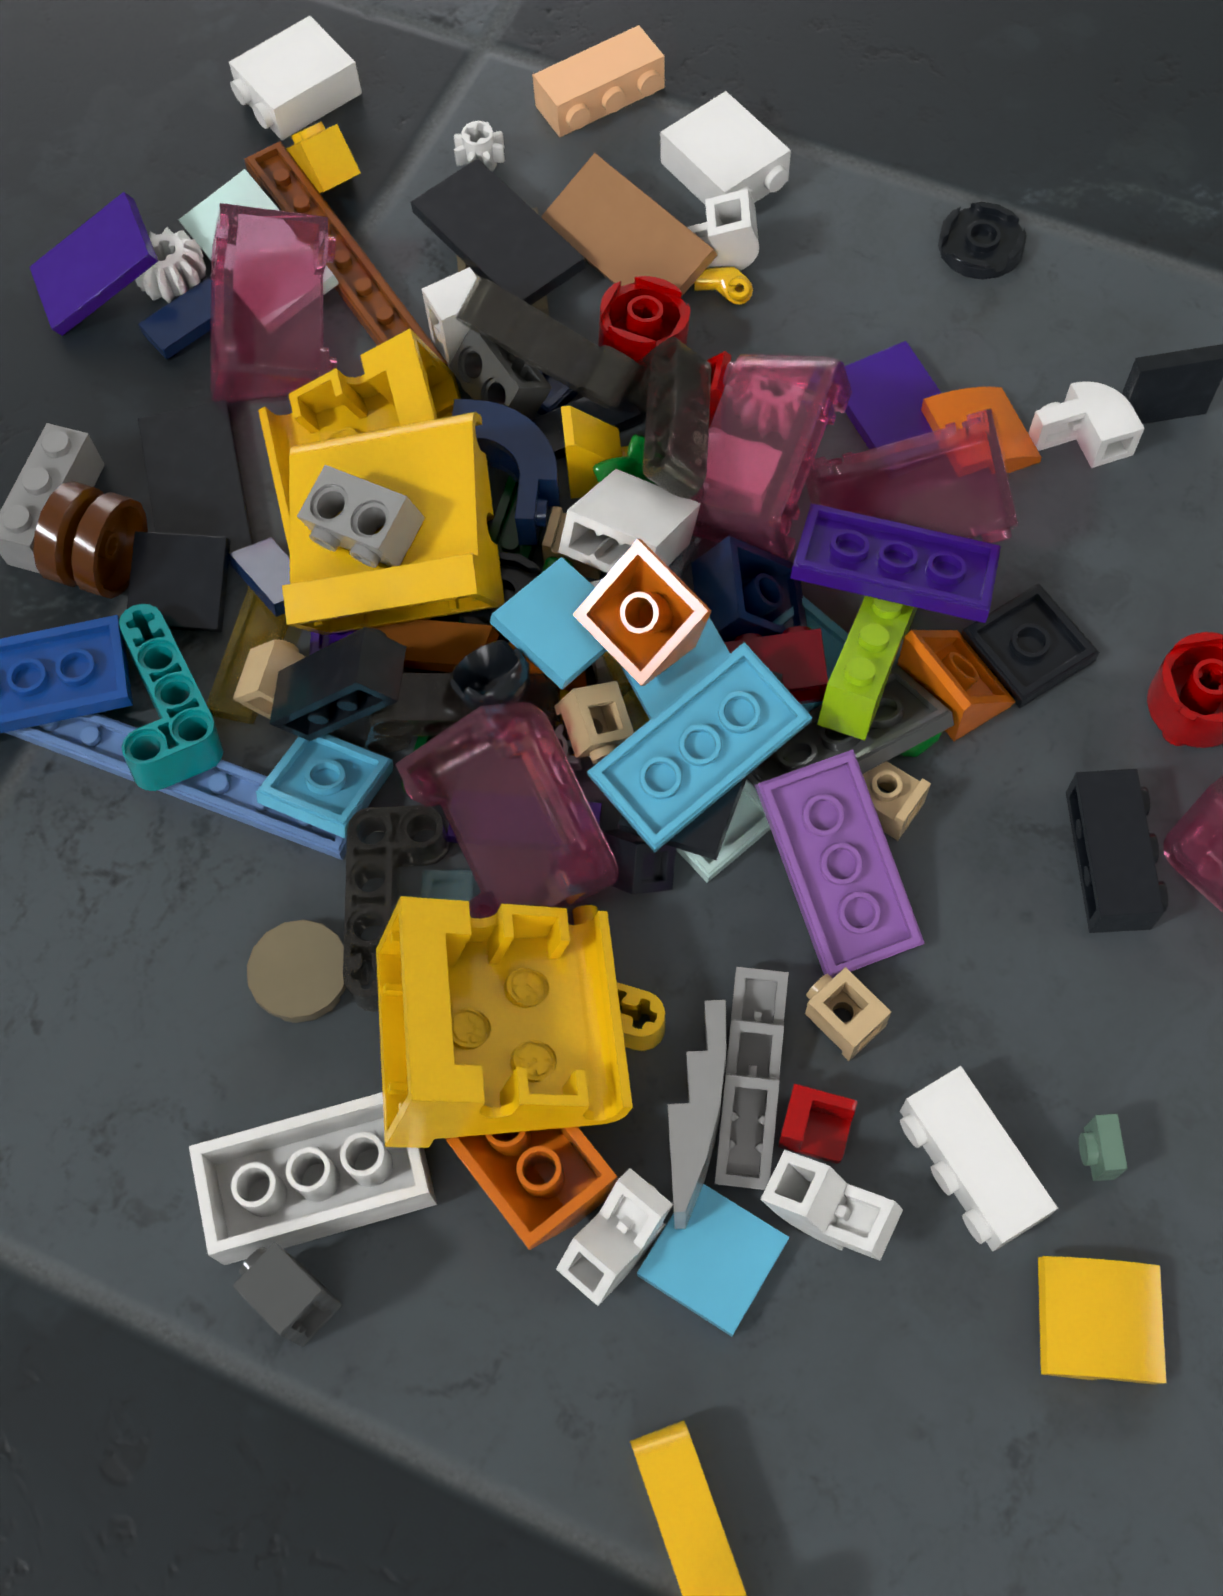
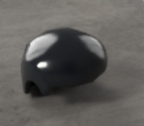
[449,640,530,714]

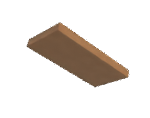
[541,153,717,296]

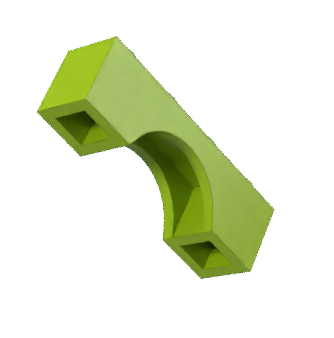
[817,596,918,741]

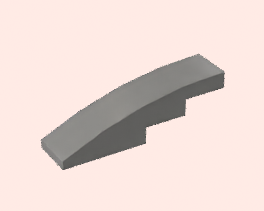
[715,967,789,1190]
[668,1000,726,1229]

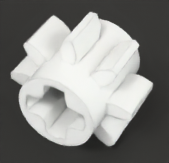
[454,121,505,172]

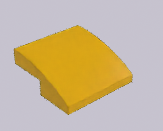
[1038,1256,1166,1385]

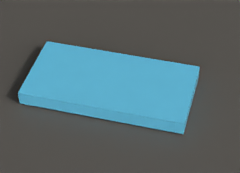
[587,642,813,853]

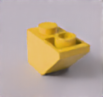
[286,121,361,193]

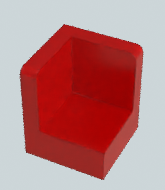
[778,1083,858,1163]

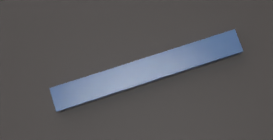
[5,713,364,860]

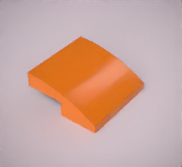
[921,386,1042,480]

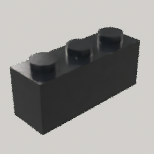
[269,627,406,741]
[1066,769,1168,933]

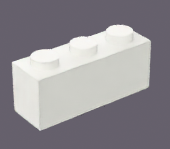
[900,1066,1058,1252]

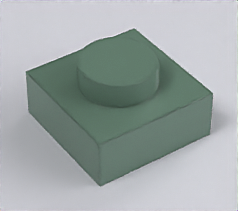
[1079,1114,1128,1181]

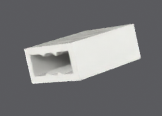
[229,16,362,140]
[660,91,791,205]
[558,469,701,573]

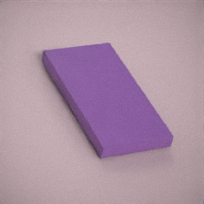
[755,749,925,978]

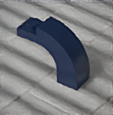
[452,399,560,546]

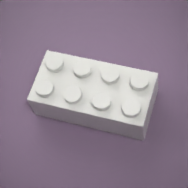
[189,1092,437,1265]

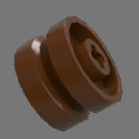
[33,481,148,599]

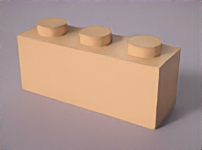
[533,25,665,137]

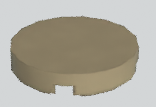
[247,920,351,1023]

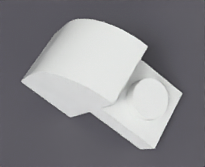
[687,188,759,271]
[1028,382,1145,468]
[760,1150,903,1261]
[556,1168,673,1306]

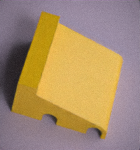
[258,329,494,554]
[282,412,505,635]
[376,896,633,1148]

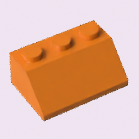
[444,1127,618,1250]

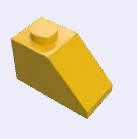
[561,406,629,499]

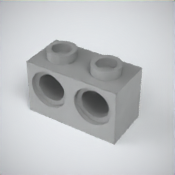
[297,465,425,568]

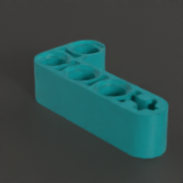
[119,604,224,791]

